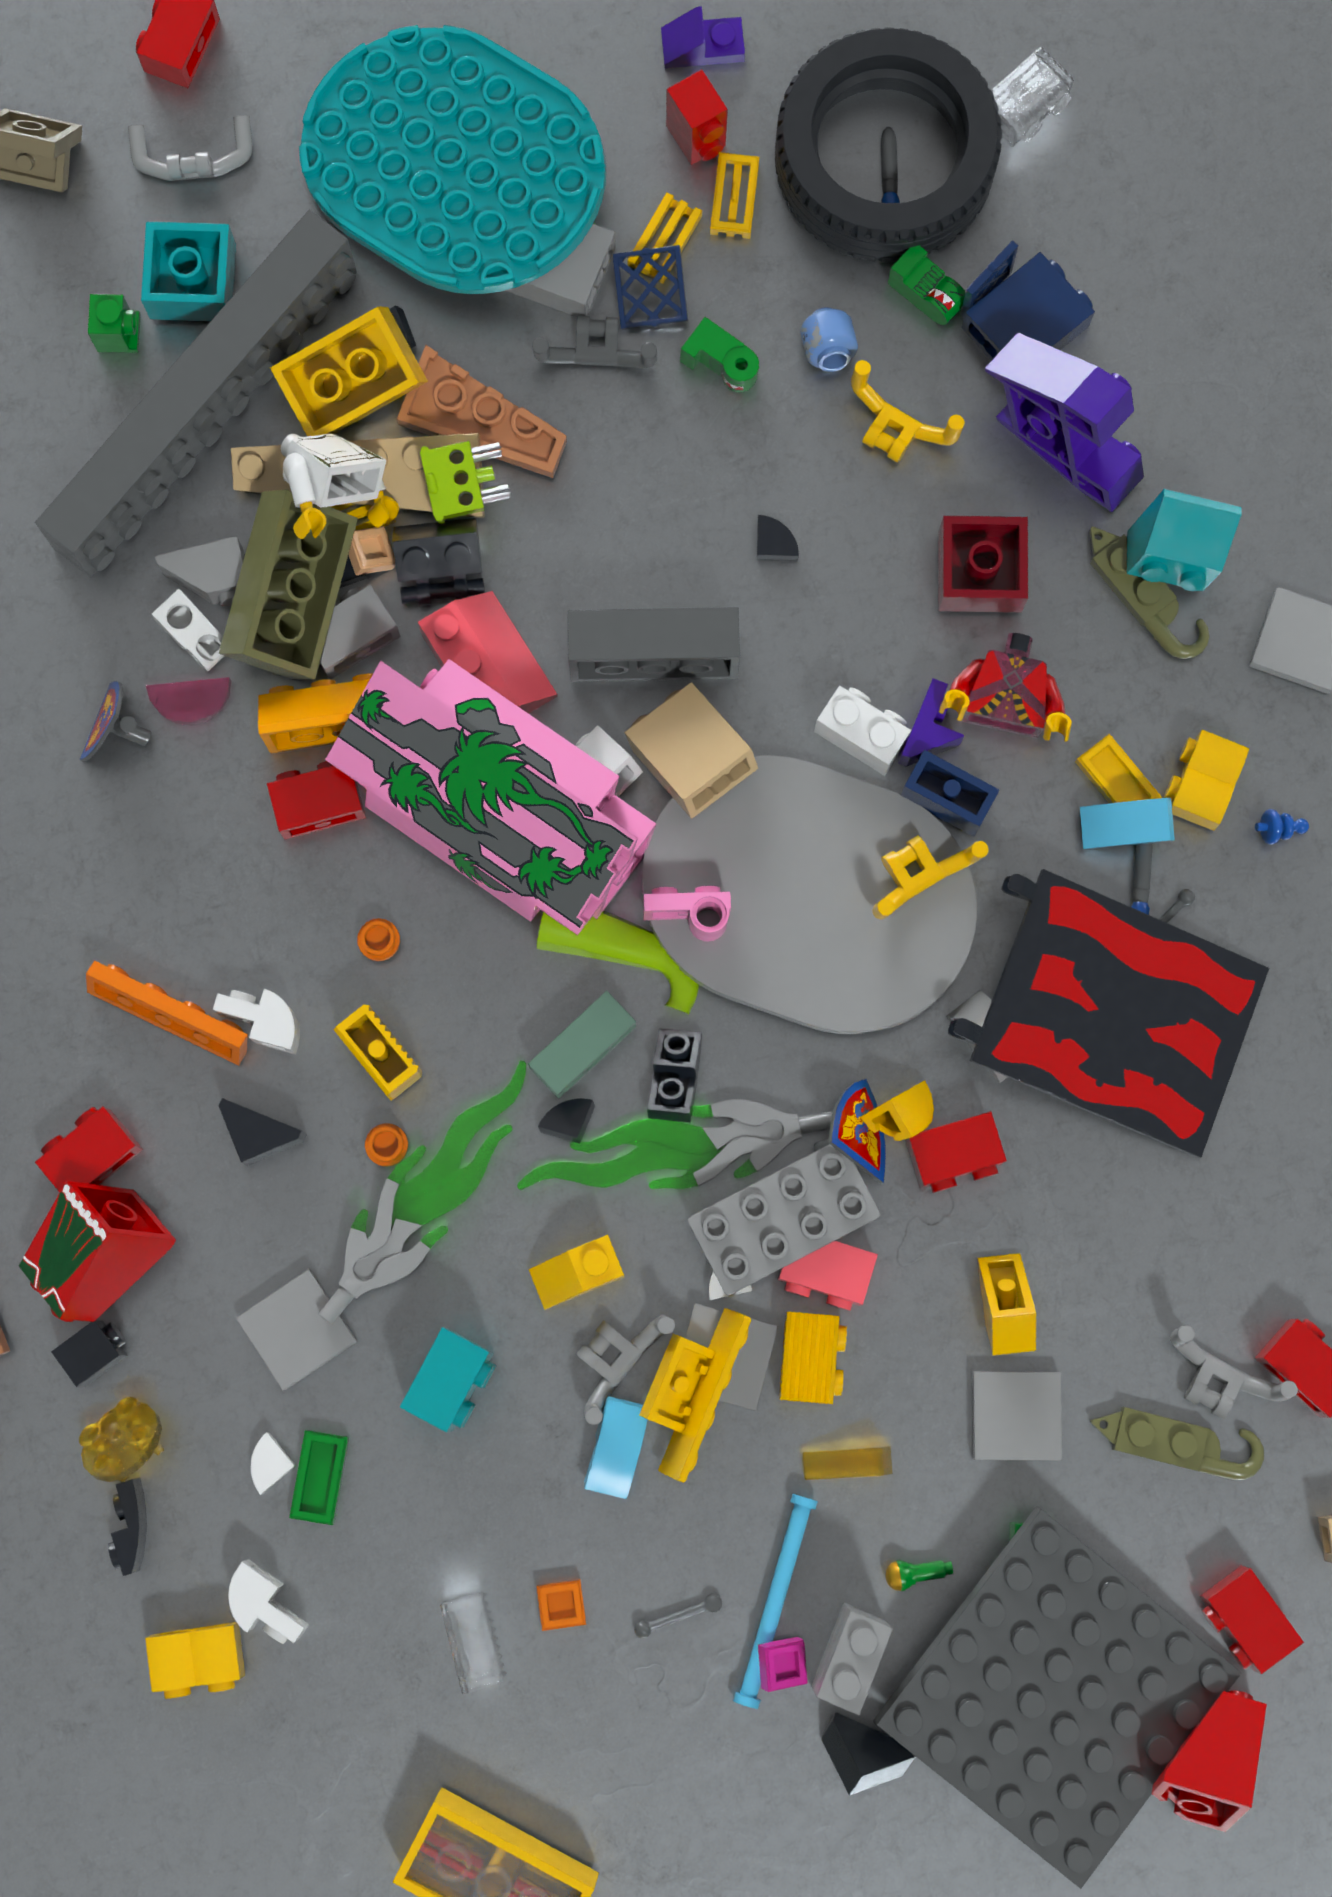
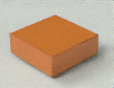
[537,1579,586,1631]

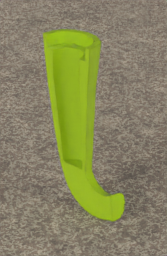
[537,911,699,1014]

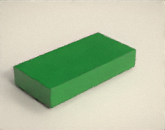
[289,1430,349,1525]

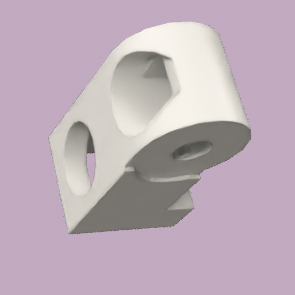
[152,589,224,672]

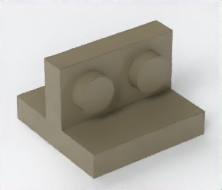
[0,108,83,192]

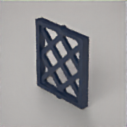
[961,240,1019,318]
[612,245,688,330]

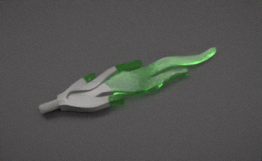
[319,1061,526,1324]
[517,1099,832,1190]

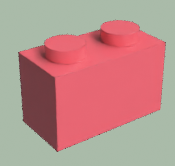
[777,1241,878,1311]

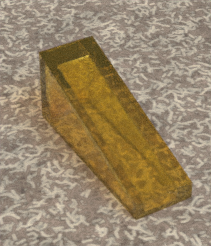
[803,1446,893,1480]

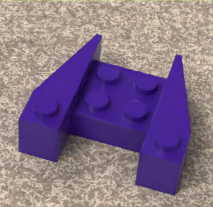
[985,333,1144,512]

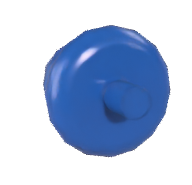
[1255,809,1309,845]

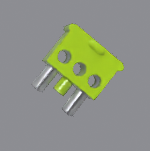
[420,441,511,524]

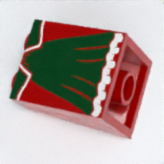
[19,1181,176,1322]

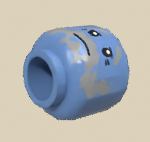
[800,307,858,372]

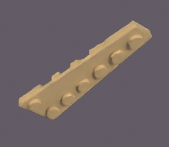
[231,433,485,518]

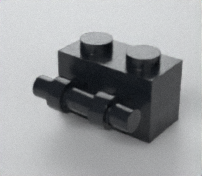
[392,518,485,606]

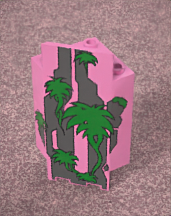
[325,659,656,935]

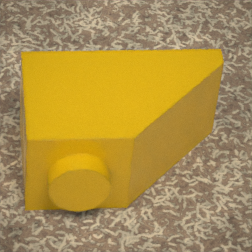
[528,1234,625,1310]
[977,1253,1036,1355]

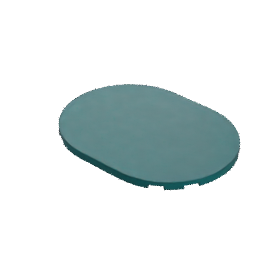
[299,25,606,294]

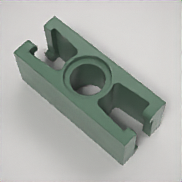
[528,990,637,1099]

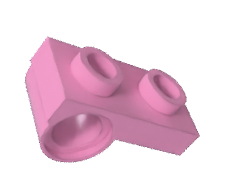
[643,886,731,942]

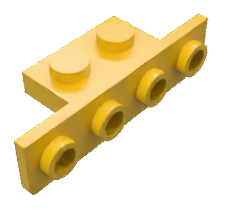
[639,1308,751,1483]

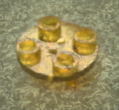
[79,1397,164,1482]

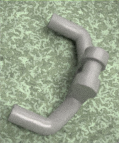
[128,115,253,181]
[576,1315,675,1425]
[1170,1325,1298,1420]

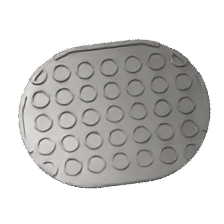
[642,755,977,1034]

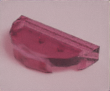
[146,677,231,725]

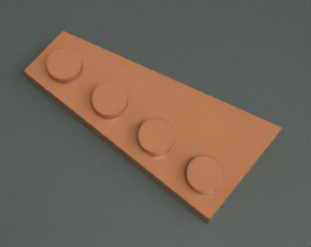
[397,345,567,478]

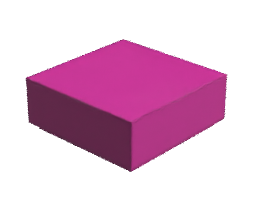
[758,1637,808,1692]

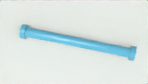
[733,1494,818,1709]

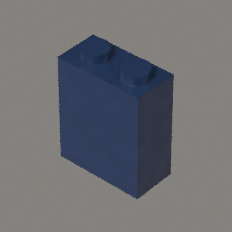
[961,252,1095,361]

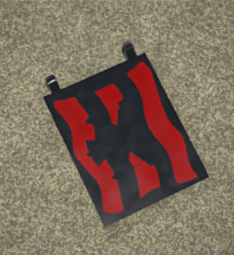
[948,869,1269,1158]

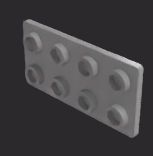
[688,1144,880,1296]

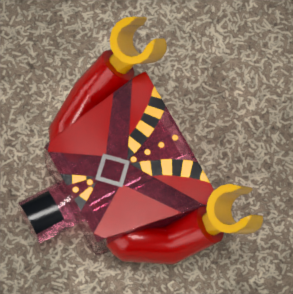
[939,633,1072,742]

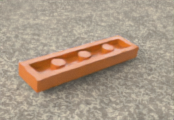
[86,960,248,1066]

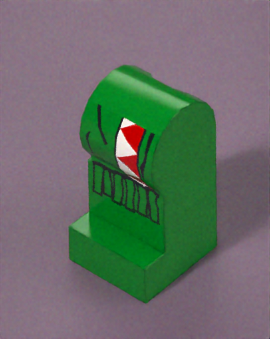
[887,245,965,325]
[680,317,759,392]

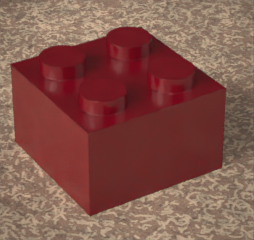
[938,516,1028,613]

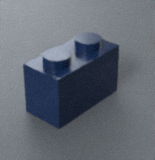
[901,749,1000,836]

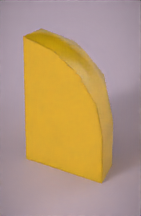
[860,1080,934,1141]

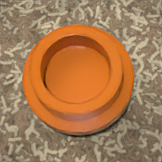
[357,918,400,961]
[365,1123,408,1167]

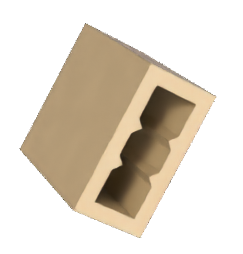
[624,682,759,819]

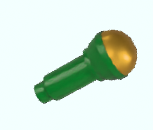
[885,1560,953,1592]

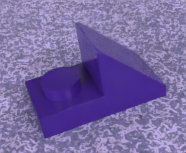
[661,6,745,69]
[898,678,964,767]

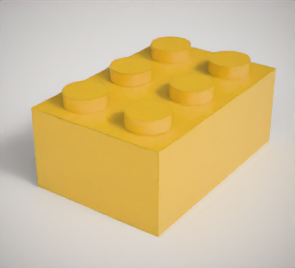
[270,306,428,436]

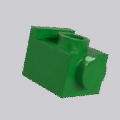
[88,294,140,353]

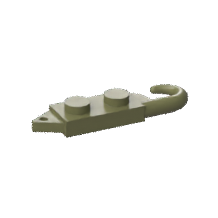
[1089,526,1210,659]
[1090,1407,1264,1480]

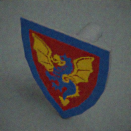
[80,681,151,762]
[814,1079,886,1184]

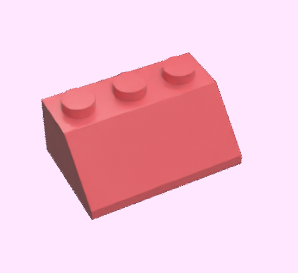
[418,591,558,714]

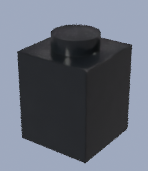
[51,1320,128,1387]

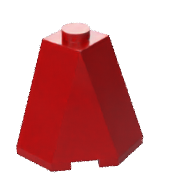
[1151,1690,1267,1832]

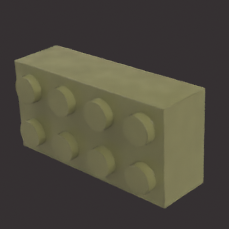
[219,490,358,680]

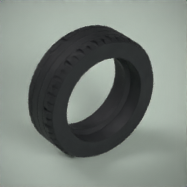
[775,27,1002,262]

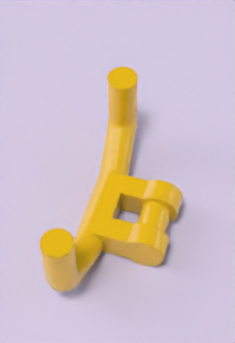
[851,360,965,463]
[872,835,989,920]

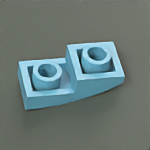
[1080,798,1175,849]
[584,1396,648,1499]

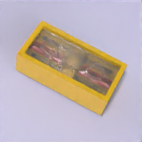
[392,1787,599,1897]

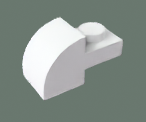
[213,989,300,1054]
[228,1559,310,1644]

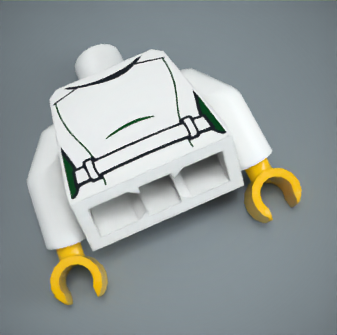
[281,433,399,539]

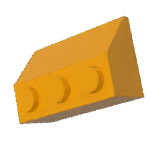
[258,673,373,753]

